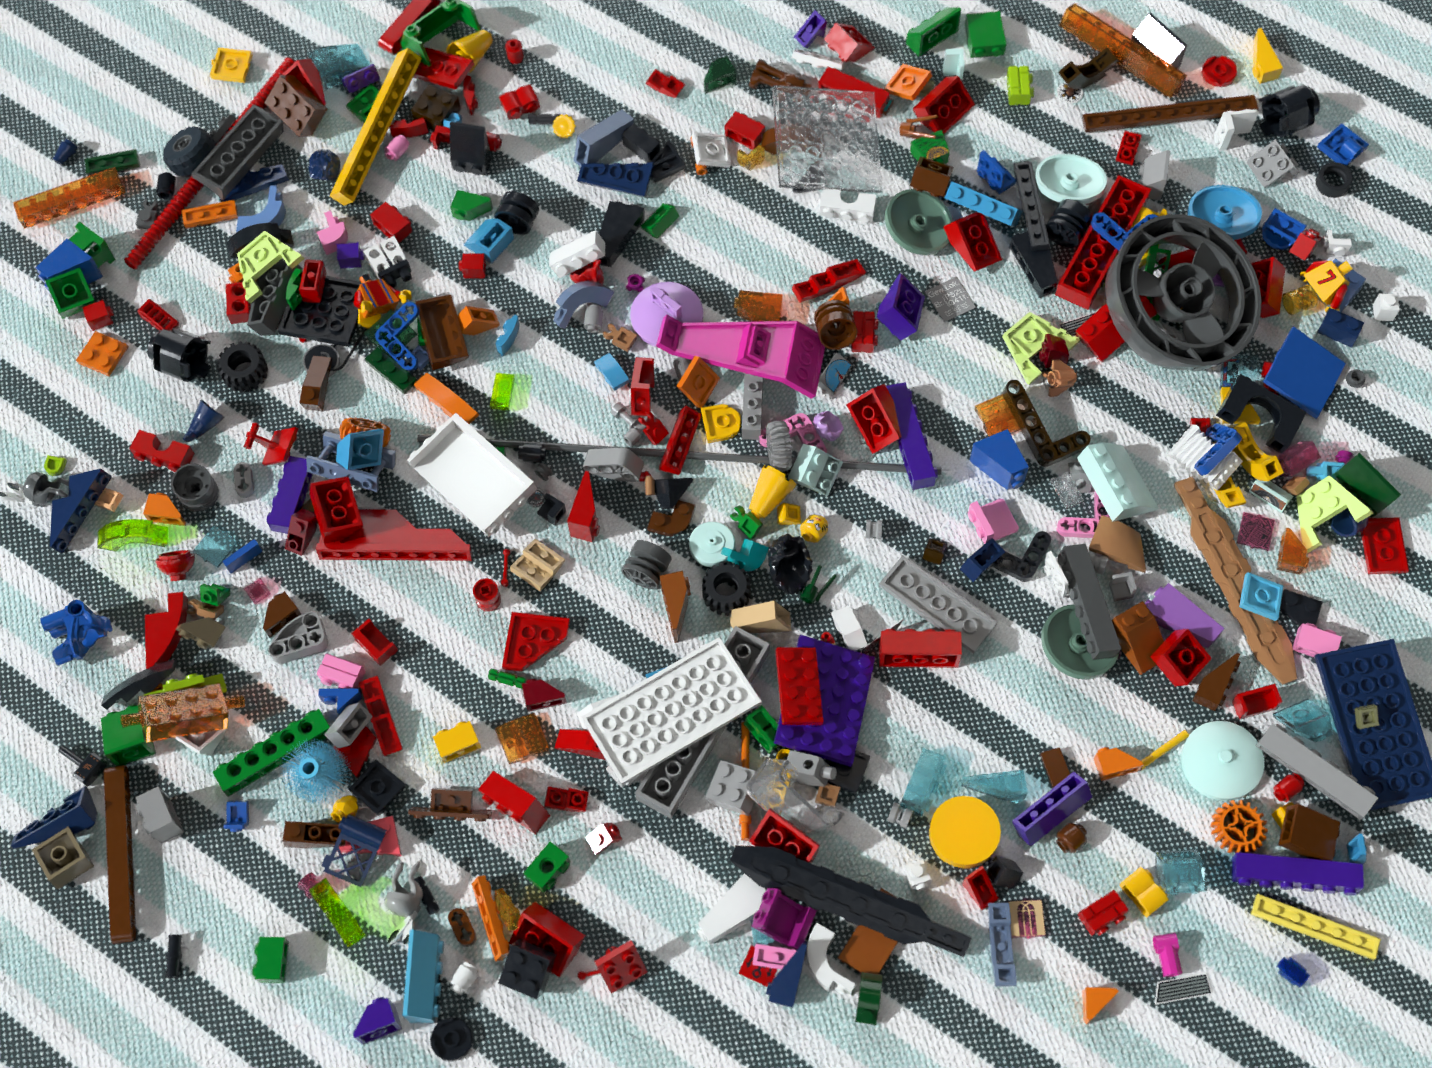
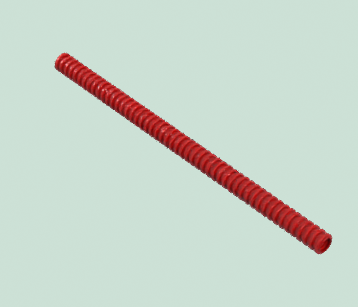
[124,57,295,269]

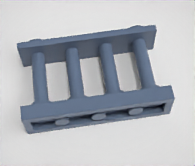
[306,431,396,492]

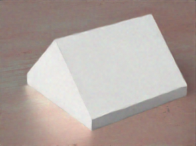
[168,709,226,756]

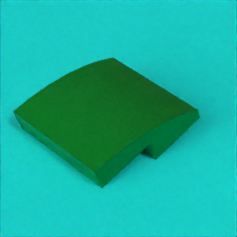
[346,84,379,123]

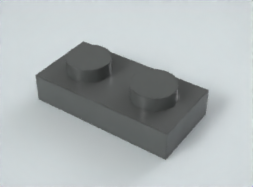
[209,114,236,145]

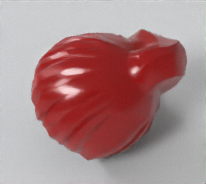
[570,259,604,284]

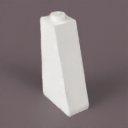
[697,873,766,945]

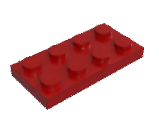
[413,47,475,90]
[775,647,823,725]

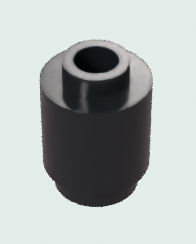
[156,172,176,200]
[518,443,546,463]

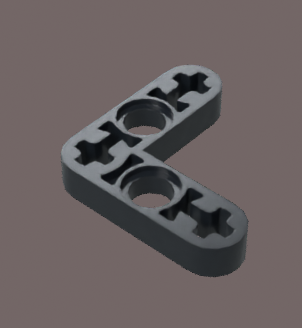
[991,531,1051,582]

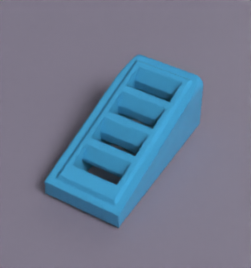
[1346,833,1367,864]

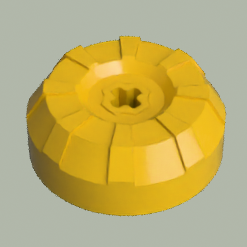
[929,796,1001,869]

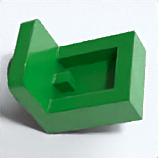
[200,584,230,606]

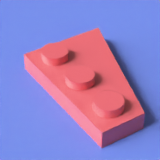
[337,816,401,856]

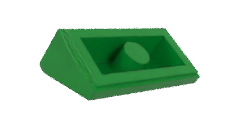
[640,203,679,239]

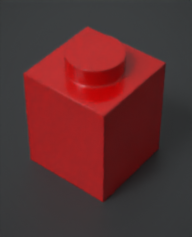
[459,253,486,278]
[82,300,114,331]

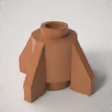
[1042,360,1077,397]

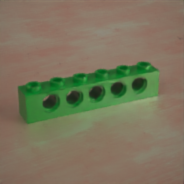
[212,709,330,797]

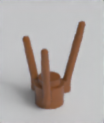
[899,115,938,139]

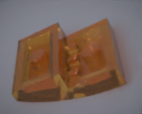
[975,394,1020,437]
[495,713,549,764]

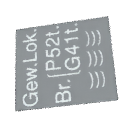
[925,277,976,322]

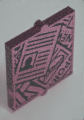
[1237,512,1275,551]

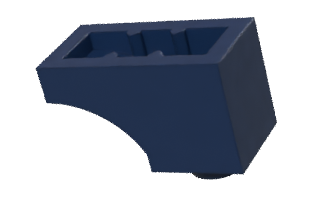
[960,538,1006,582]

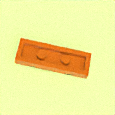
[182,200,238,228]

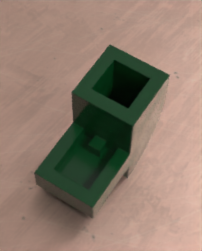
[855,972,882,1025]

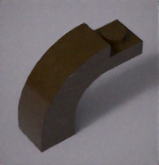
[1058,47,1119,89]

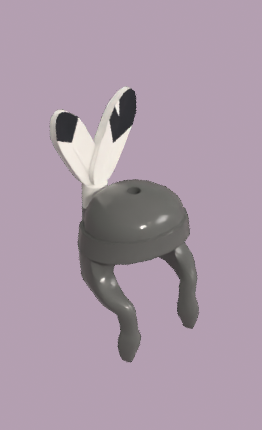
[0,472,69,507]

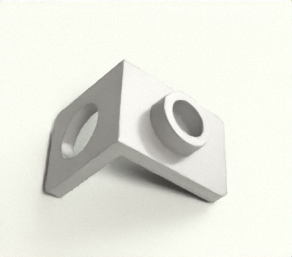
[1068,462,1091,493]

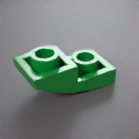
[286,268,303,310]

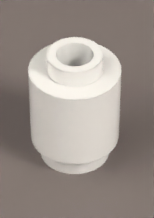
[449,962,479,995]

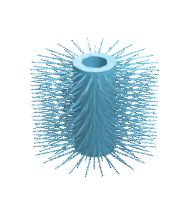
[281,739,352,806]

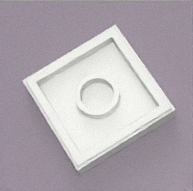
[692,132,731,168]

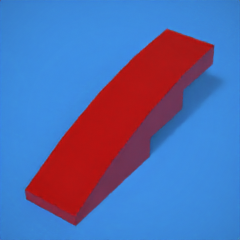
[791,259,866,303]
[359,675,403,756]

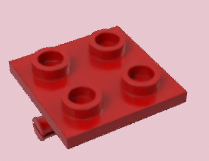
[243,423,298,465]

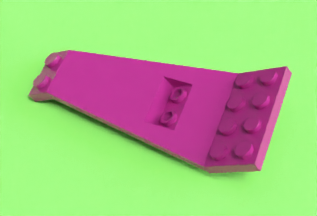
[656,315,825,399]

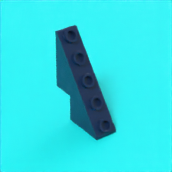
[50,468,112,554]

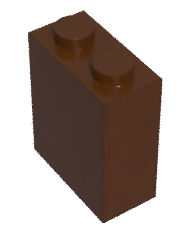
[1278,804,1341,861]

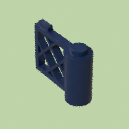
[321,815,387,887]

